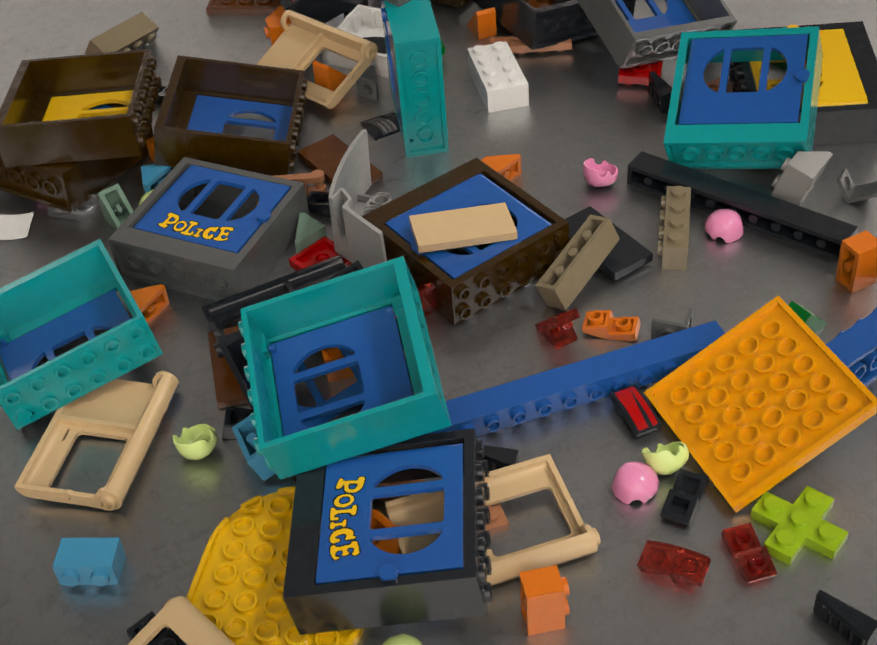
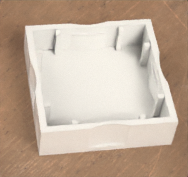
[321,4,389,78]

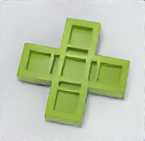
[750,486,849,565]

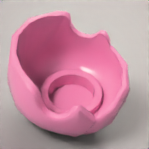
[583,158,618,187]
[705,209,744,243]
[611,461,660,505]

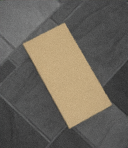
[409,202,518,253]

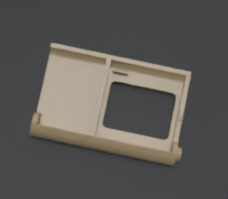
[385,454,601,586]

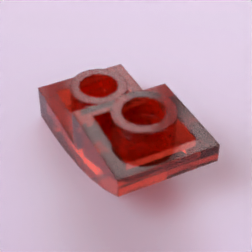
[721,522,778,584]
[637,540,711,587]

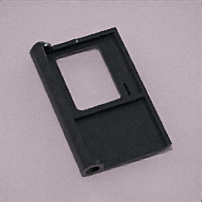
[202,255,346,361]

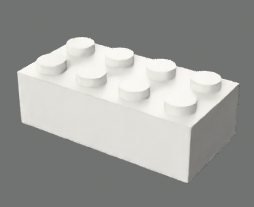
[467,41,529,113]

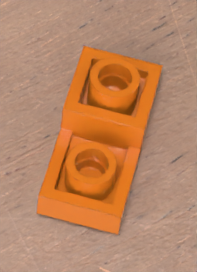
[582,310,641,341]

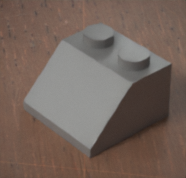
[771,151,833,206]

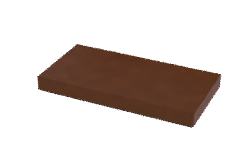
[206,0,282,15]
[297,134,383,184]
[208,326,248,409]

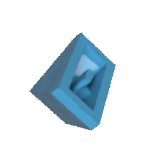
[141,163,174,194]

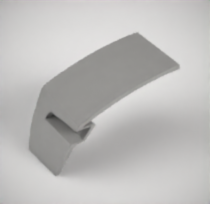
[328,129,392,268]

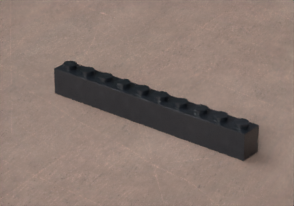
[627,151,858,260]

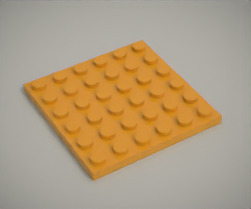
[643,295,877,513]

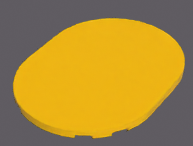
[186,486,365,645]

